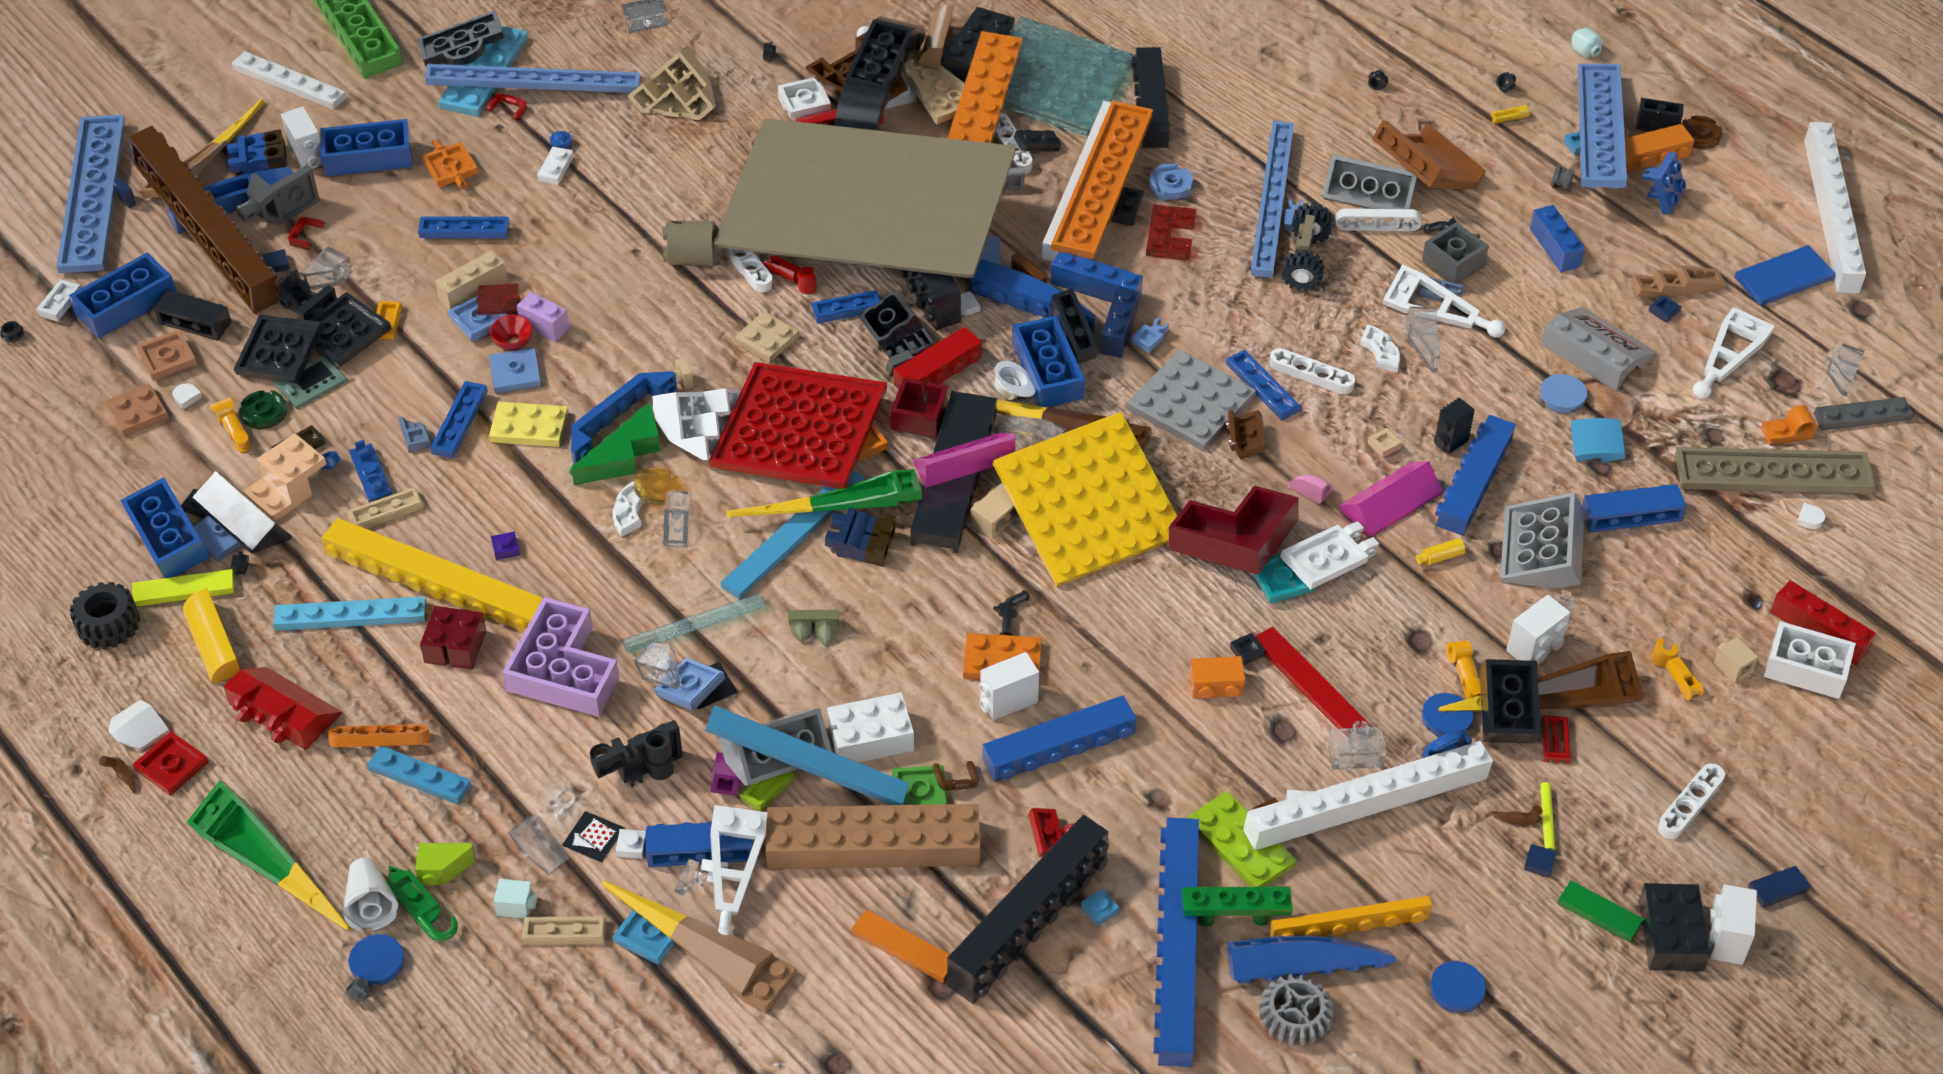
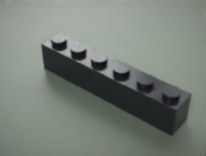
[1131,47,1170,148]

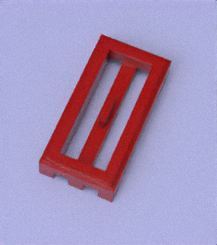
[1541,715,1571,764]

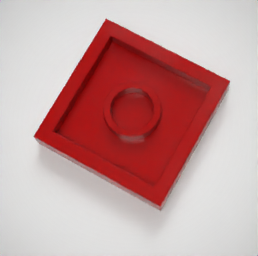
[132,731,209,796]

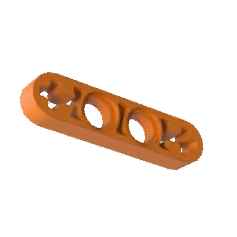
[328,724,430,747]

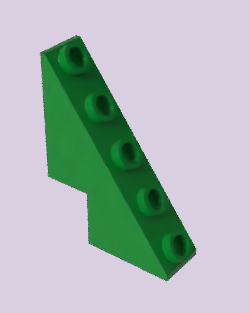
[569,403,660,485]

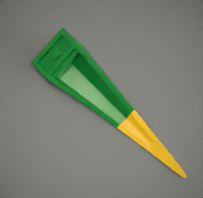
[726,469,922,517]
[187,780,351,930]

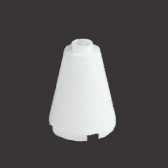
[343,858,398,931]

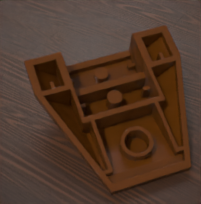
[805,32,908,101]

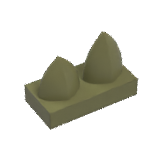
[788,610,839,647]

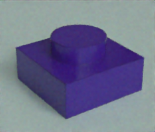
[491,531,520,560]

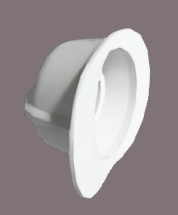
[994,361,1035,400]

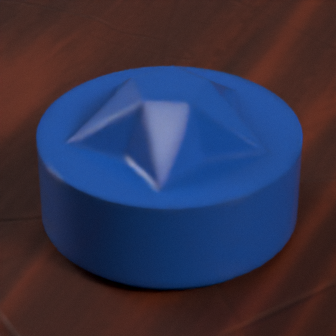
[550,131,572,149]
[319,450,341,470]

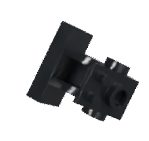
[277,269,337,320]

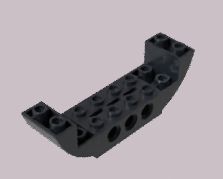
[834,16,926,131]

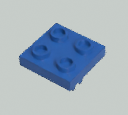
[1642,152,1686,214]

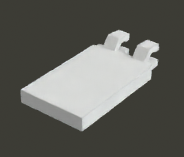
[1280,521,1379,590]

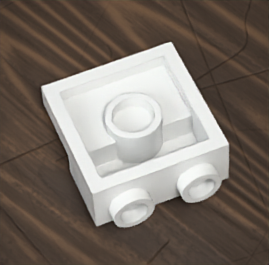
[778,78,831,119]

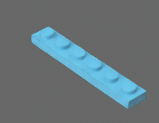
[273,597,427,631]

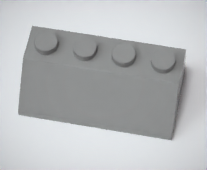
[1322,154,1419,209]
[719,708,832,786]

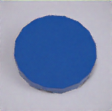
[1421,693,1474,737]
[1422,730,1472,758]
[348,934,404,986]
[1430,961,1486,1013]

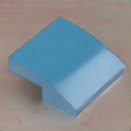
[1571,418,1626,463]

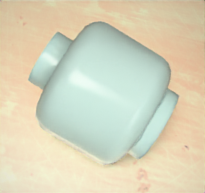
[1571,27,1603,58]

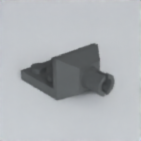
[235,165,320,225]

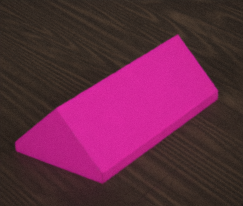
[913,433,1016,488]
[1339,461,1442,538]

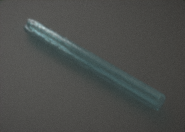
[623,593,765,653]

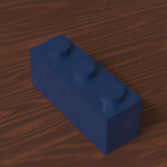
[1100,287,1139,358]

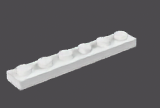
[232,51,347,110]

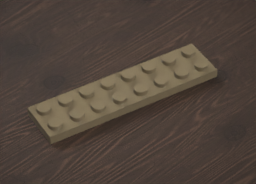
[1675,447,1875,494]

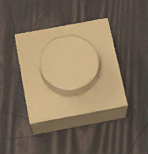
[673,357,694,391]
[1368,428,1402,458]

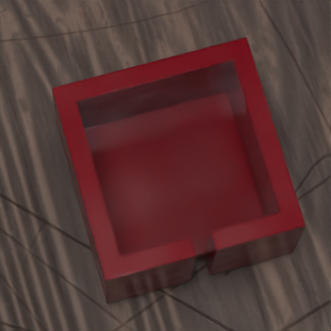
[890,377,949,439]
[420,606,487,670]

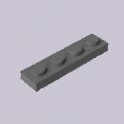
[1813,397,1913,431]

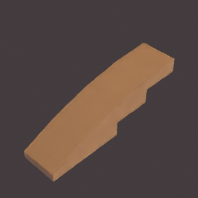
[1630,265,1726,298]

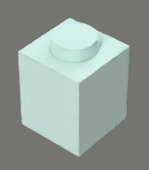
[493,879,537,919]

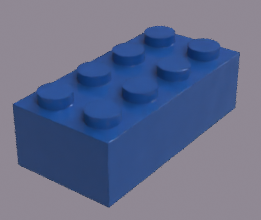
[320,119,413,176]
[69,252,177,338]
[1012,316,1085,407]
[120,477,210,578]

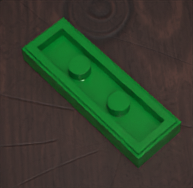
[1557,880,1644,943]

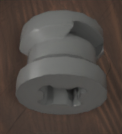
[1551,165,1574,190]

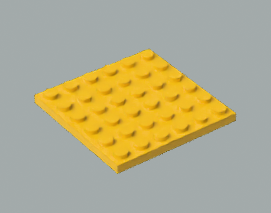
[993,412,1177,587]

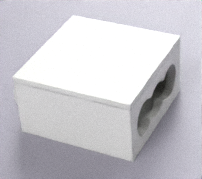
[281,107,323,169]
[979,652,1039,721]

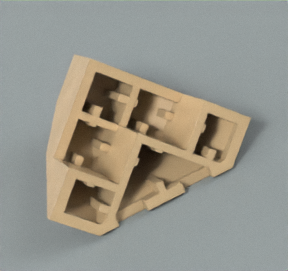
[628,46,716,120]

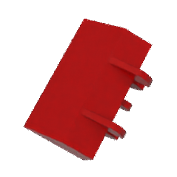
[223,667,342,750]

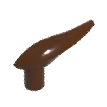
[99,755,136,793]
[1492,805,1543,825]

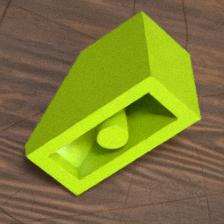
[415,843,476,886]

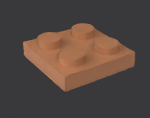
[136,329,197,381]
[105,383,169,437]

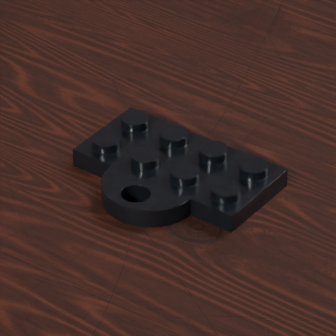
[418,10,505,67]

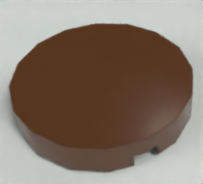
[1681,115,1723,150]

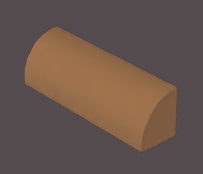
[918,4,954,69]

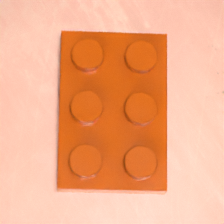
[963,633,1042,680]

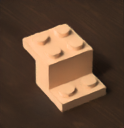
[243,433,326,521]

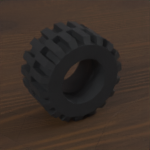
[70,582,140,649]

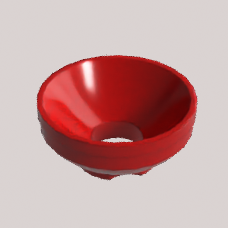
[490,315,532,350]

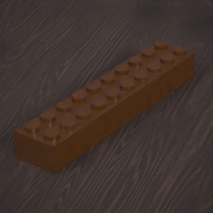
[128,125,278,314]

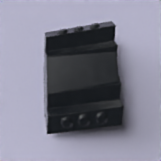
[857,290,935,358]

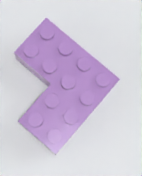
[502,597,619,717]

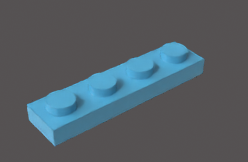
[367,746,472,805]

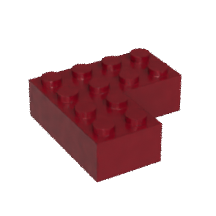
[1169,485,1299,575]

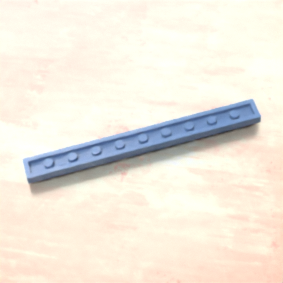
[425,64,640,93]
[1250,121,1294,278]

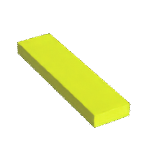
[132,569,234,607]

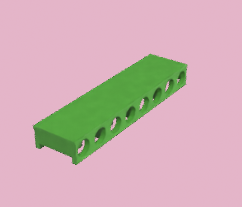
[313,0,403,78]

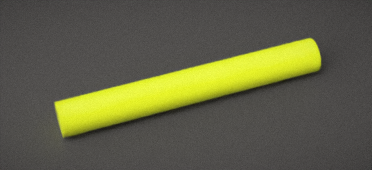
[1540,782,1556,851]

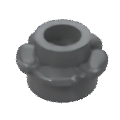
[345,976,370,1001]

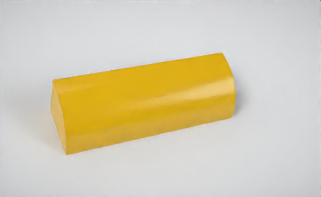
[183,588,240,685]

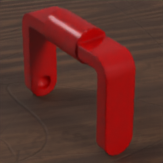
[487,93,527,120]
[288,216,325,250]

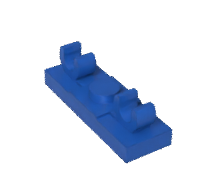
[349,440,392,503]

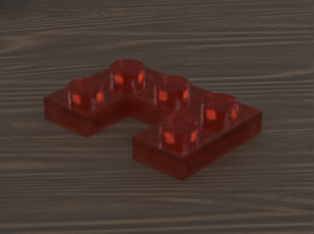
[1146,204,1197,261]

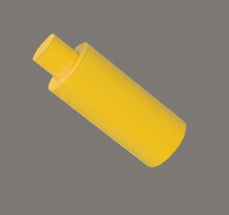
[1416,538,1465,566]

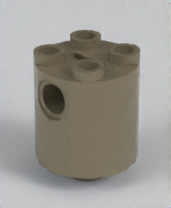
[663,220,724,265]

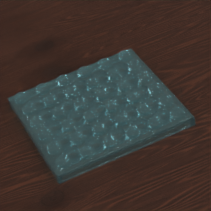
[1003,16,1135,136]

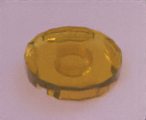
[633,467,682,505]

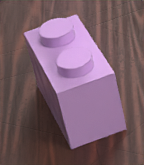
[517,292,570,342]

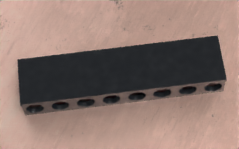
[910,391,997,553]

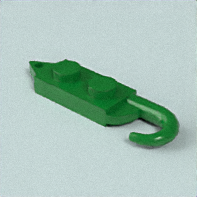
[388,866,458,942]

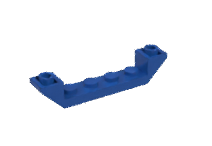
[571,371,677,464]

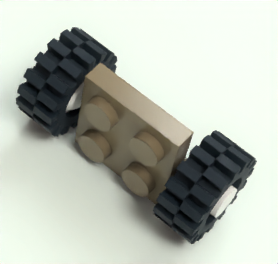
[1282,203,1333,292]

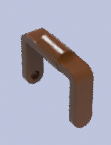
[932,761,980,790]

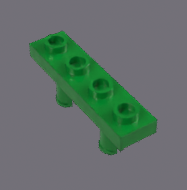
[1181,886,1293,927]

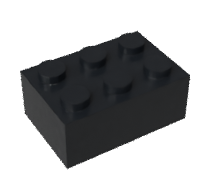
[1479,659,1541,743]
[1639,883,1710,972]

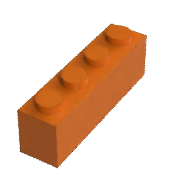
[1625,124,1694,173]

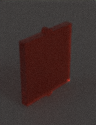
[476,284,521,315]

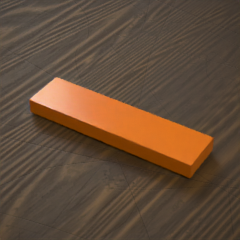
[851,909,950,983]

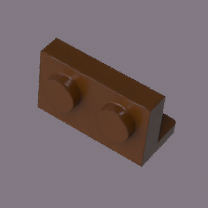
[1226,410,1267,459]

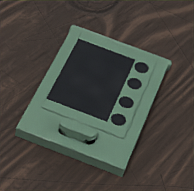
[274,356,348,409]

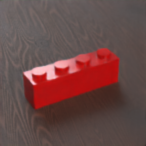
[893,326,982,394]
[1770,580,1877,666]

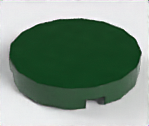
[239,390,287,429]

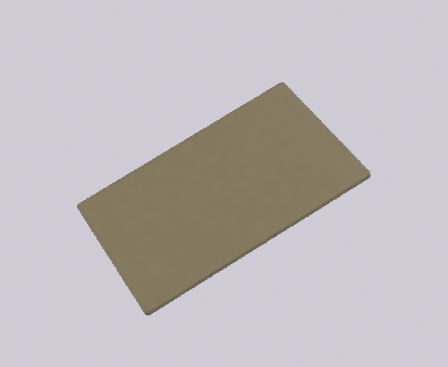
[714,119,1016,278]

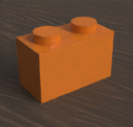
[1189,656,1245,699]

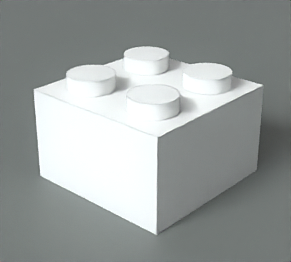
[1506,595,1571,664]
[1707,884,1757,965]

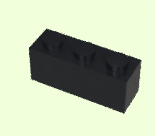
[1049,288,1099,364]
[154,290,232,341]

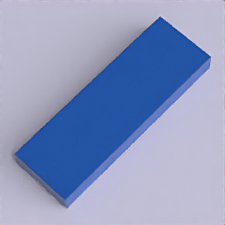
[811,290,881,324]

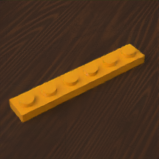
[1269,896,1432,937]

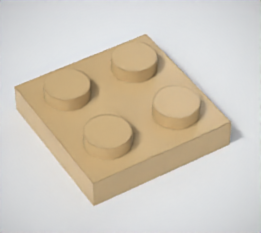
[734,311,799,363]

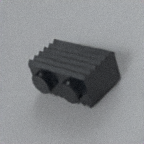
[1635,97,1684,131]
[1434,398,1475,454]

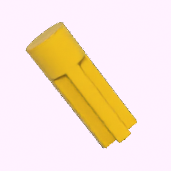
[1491,105,1530,124]

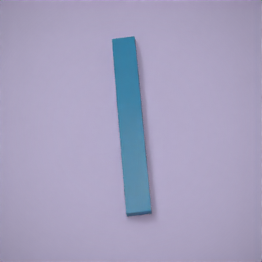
[721,470,866,599]
[705,706,909,805]

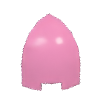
[1288,474,1333,504]

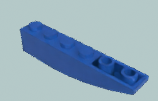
[165,167,293,234]
[970,259,1096,334]
[1226,936,1396,984]

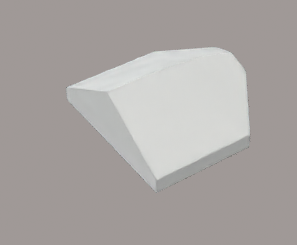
[109,700,170,752]

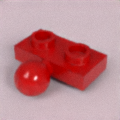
[1028,808,1073,858]

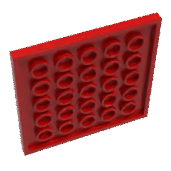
[709,362,887,489]

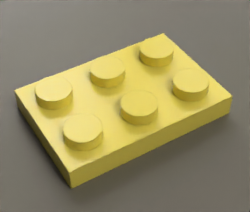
[489,402,568,447]

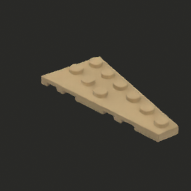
[902,49,965,125]

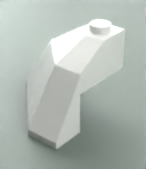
[653,388,739,460]

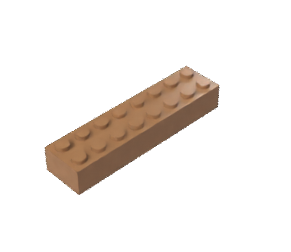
[766,804,980,869]

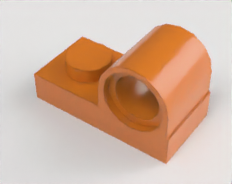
[1761,405,1817,445]

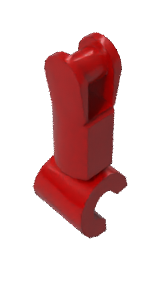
[762,254,817,294]

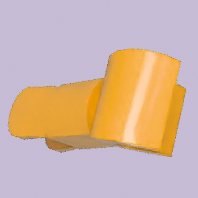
[209,397,251,453]
[1650,637,1704,700]
[1446,640,1481,699]

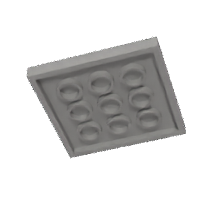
[1126,349,1256,451]

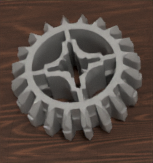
[1259,974,1334,1047]

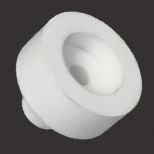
[701,859,729,882]

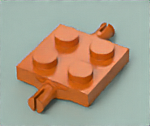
[421,138,479,190]

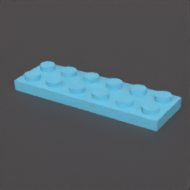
[438,26,528,117]

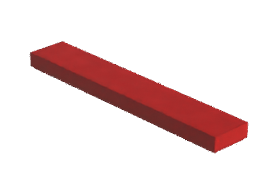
[1255,626,1371,742]

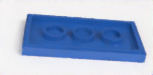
[1734,245,1836,306]

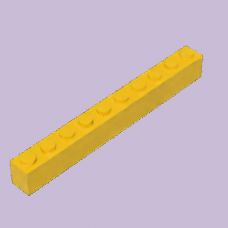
[321,518,543,633]

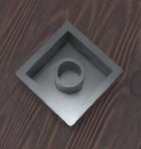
[1422,222,1489,284]

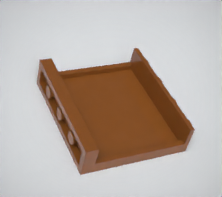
[1372,121,1486,189]

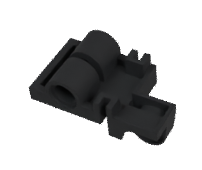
[590,720,683,787]

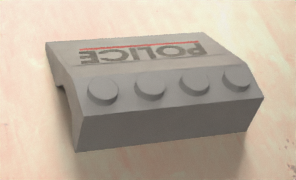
[1541,307,1657,391]

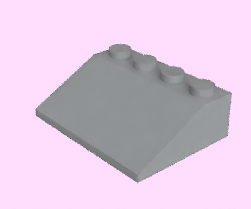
[1500,492,1584,589]

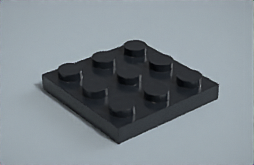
[308,292,392,368]
[233,314,324,383]

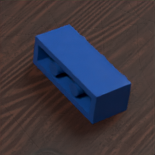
[1530,205,1585,272]

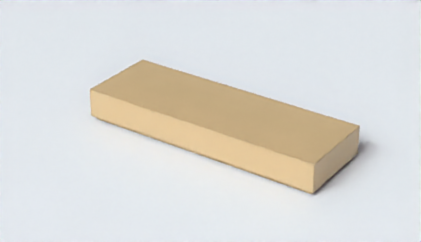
[346,487,424,529]
[522,916,606,945]

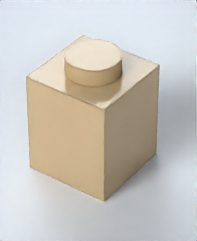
[1714,637,1758,683]

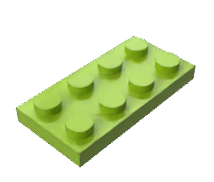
[1187,791,1296,887]

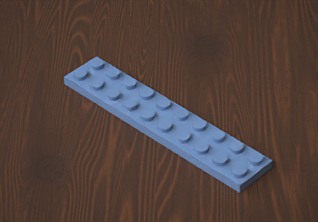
[1577,64,1627,189]
[57,114,126,273]

